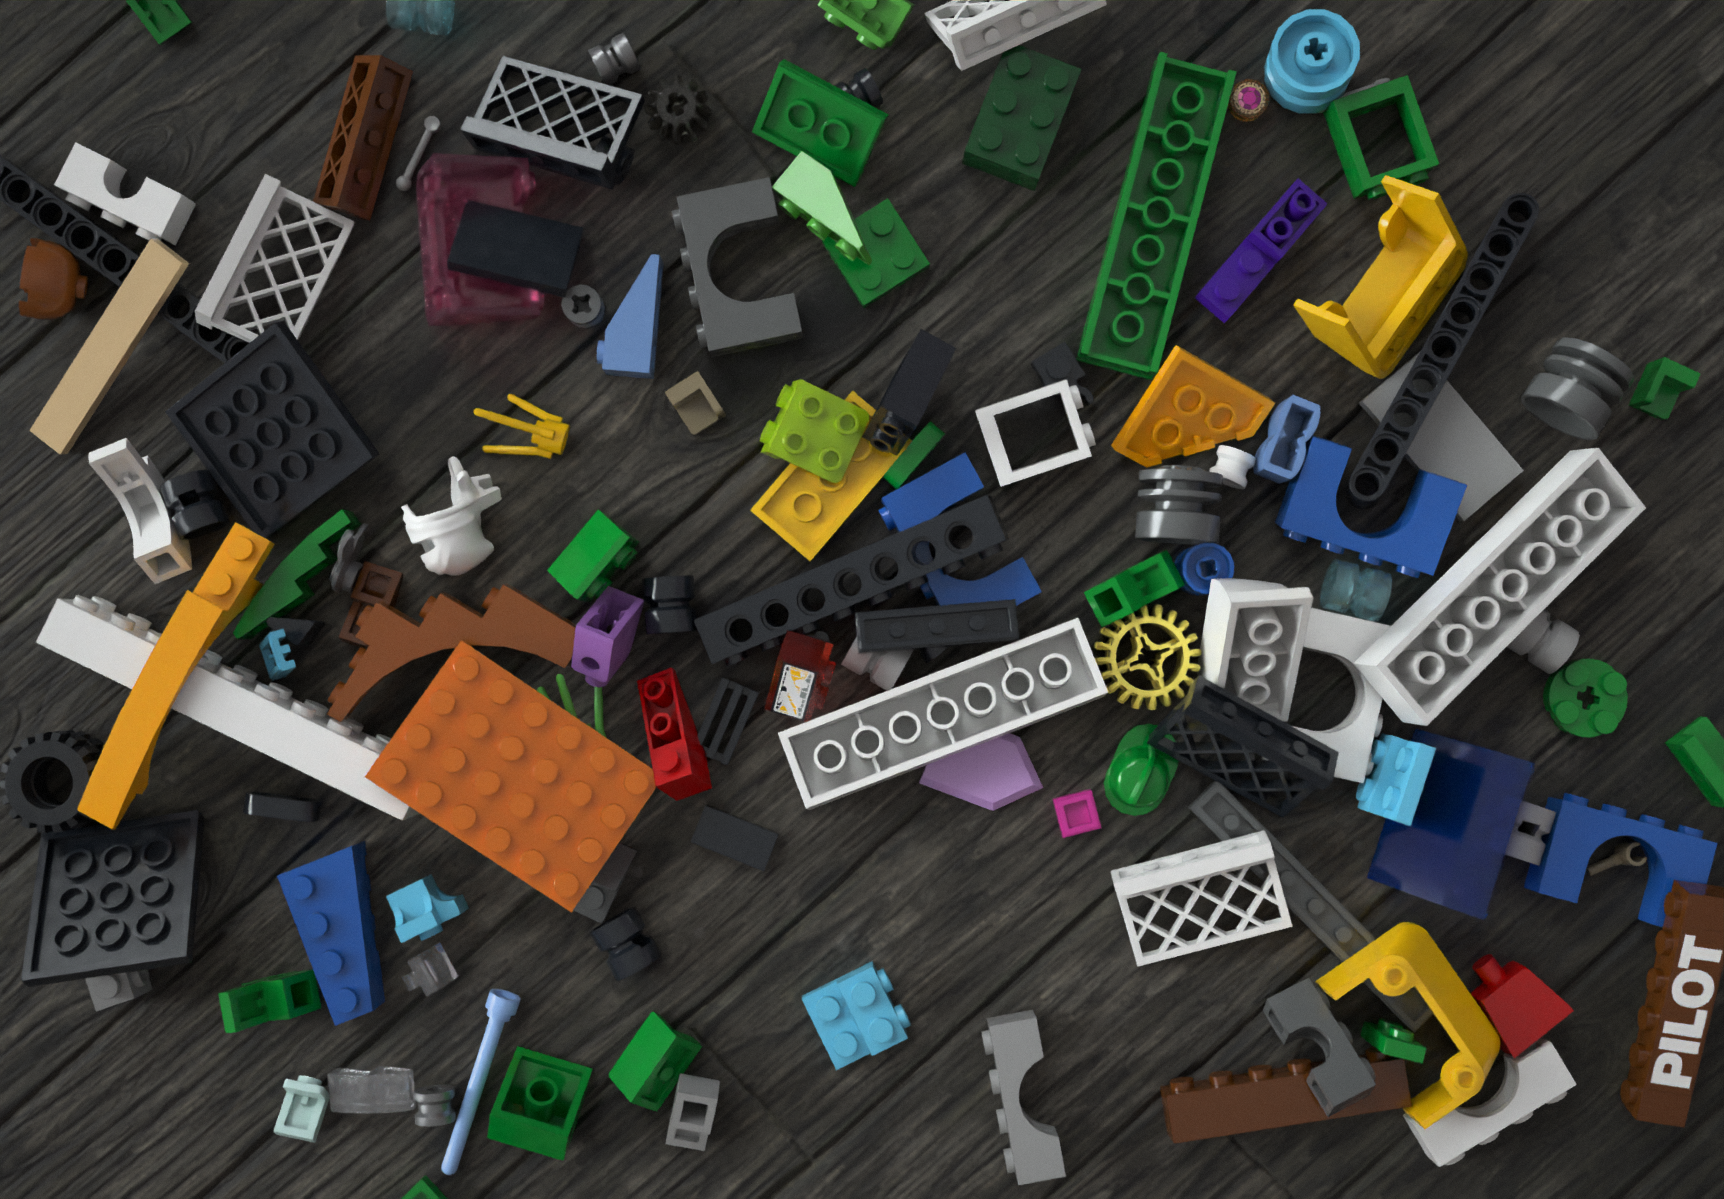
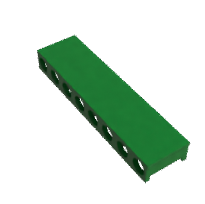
[1076,52,1236,380]

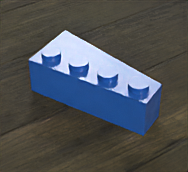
[277,841,385,1026]

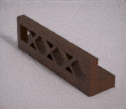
[313,55,413,221]

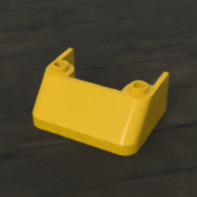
[1293,175,1468,379]
[1315,922,1501,1129]

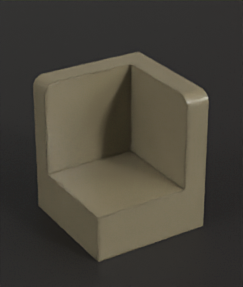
[665,371,726,435]

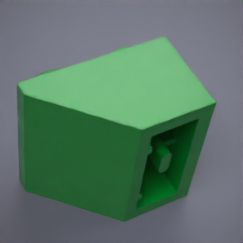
[547,510,639,602]

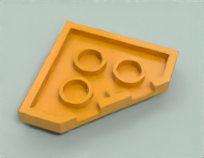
[1111,345,1275,468]

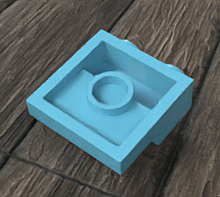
[1356,733,1436,826]
[802,961,911,1070]

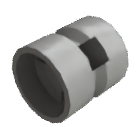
[1507,610,1580,674]
[841,637,914,691]
[1487,796,1556,866]

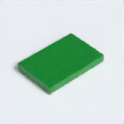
[752,59,889,187]

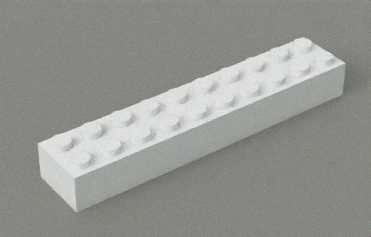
[36,595,420,820]

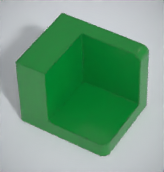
[1629,357,1701,420]

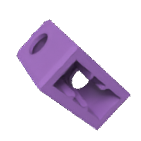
[571,586,644,687]

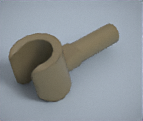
[1586,842,1647,876]

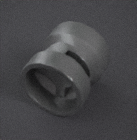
[588,33,641,85]

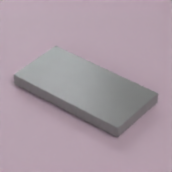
[1359,352,1524,522]

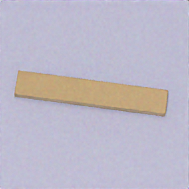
[29,239,190,455]

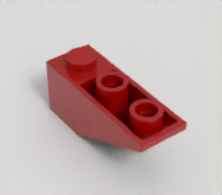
[637,668,712,801]

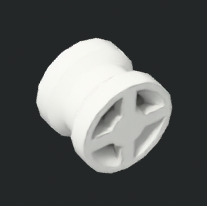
[1209,445,1256,489]

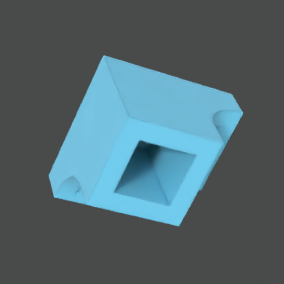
[386,874,469,943]

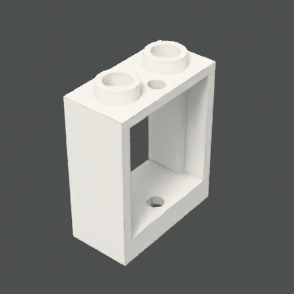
[975,380,1096,487]

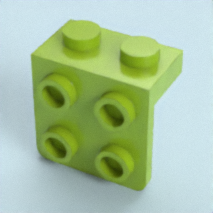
[759,379,869,483]

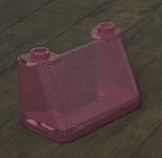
[416,153,544,326]

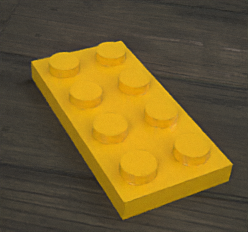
[750,390,912,562]

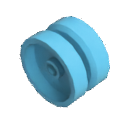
[1264,9,1360,113]

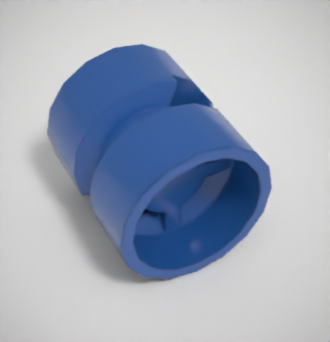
[1174,543,1234,596]

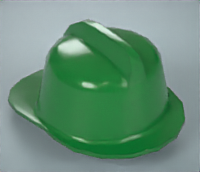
[1104,724,1178,816]

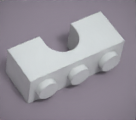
[54,142,196,245]

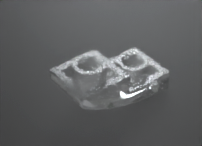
[327,1066,416,1114]

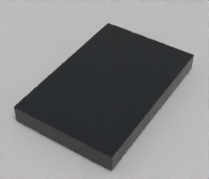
[447,199,583,298]

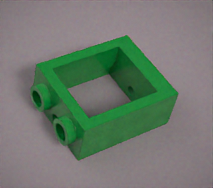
[1323,75,1439,200]

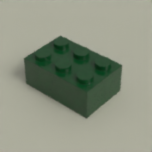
[962,45,1082,191]

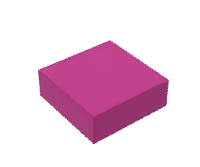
[1052,789,1101,838]

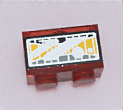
[764,630,837,722]

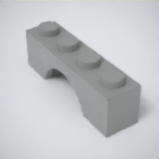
[981,1010,1066,1185]

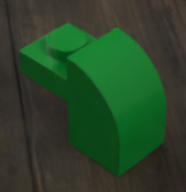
[1083,549,1185,627]
[218,969,321,1033]

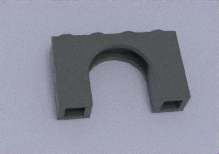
[672,177,803,357]

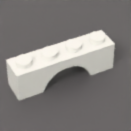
[1403,1037,1577,1167]

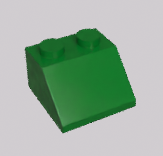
[487,1046,593,1161]

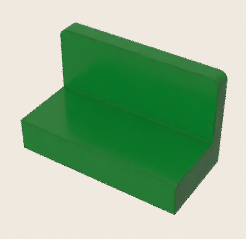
[1665,716,1724,808]
[609,1012,702,1112]

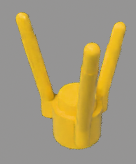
[474,394,570,459]

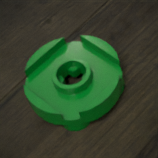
[1543,659,1628,738]

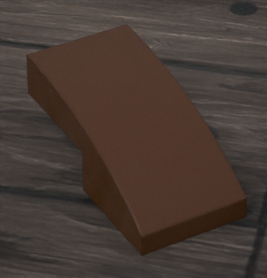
[339,561,404,649]

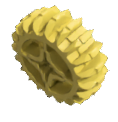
[1094,604,1201,710]

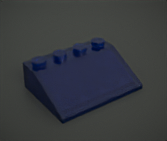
[1367,729,1535,920]

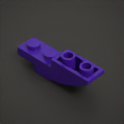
[1194,179,1328,323]

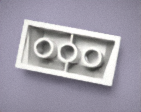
[1197,578,1313,722]

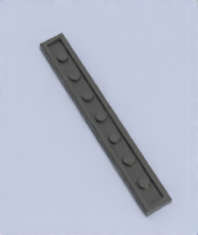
[1188,780,1433,1033]

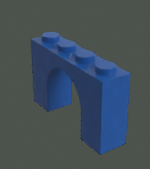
[1275,435,1467,578]
[878,453,1042,606]
[1524,793,1718,928]

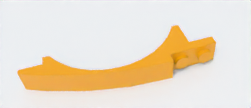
[77,522,275,830]

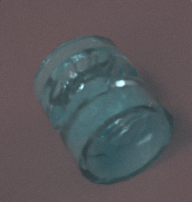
[386,0,455,36]
[1320,558,1392,622]

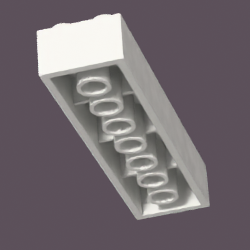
[1353,448,1646,726]
[778,618,1108,810]

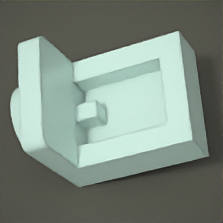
[273,1076,331,1143]

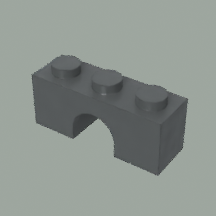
[1263,978,1376,1117]

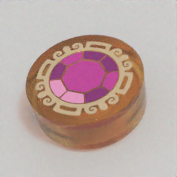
[1228,79,1269,121]

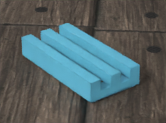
[259,628,296,681]

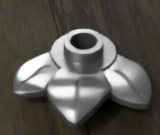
[329,523,368,593]

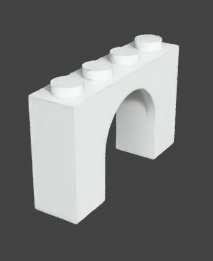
[1261,608,1391,783]

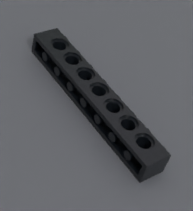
[694,495,1009,667]

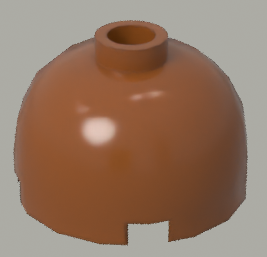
[19,238,88,320]

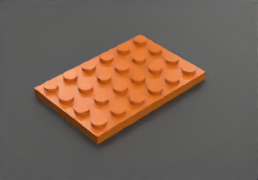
[365,640,656,912]

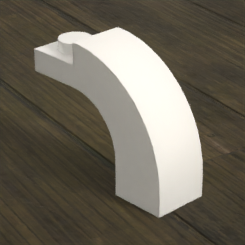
[89,438,192,584]

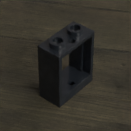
[862,329,956,456]

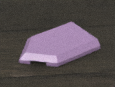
[919,733,1043,811]

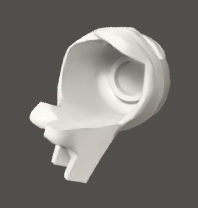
[401,456,502,576]

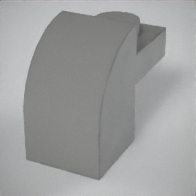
[665,1073,720,1151]

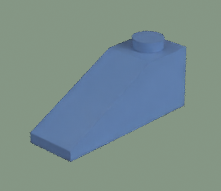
[597,254,664,379]

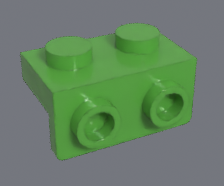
[818,0,915,50]

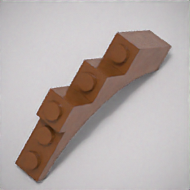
[327,583,576,722]

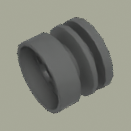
[1521,337,1634,440]
[1135,465,1223,545]

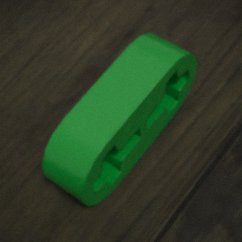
[882,421,946,490]

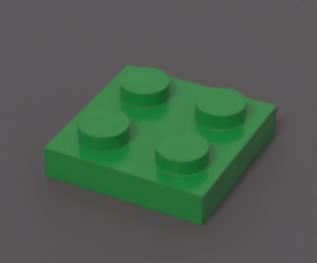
[822,198,930,308]

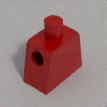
[1471,954,1574,1058]

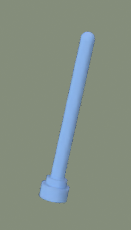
[442,989,521,1175]

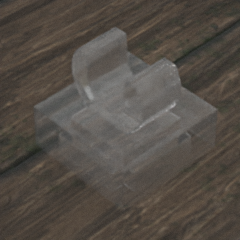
[402,942,459,996]

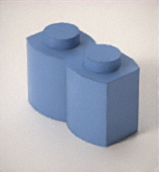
[1253,395,1320,484]

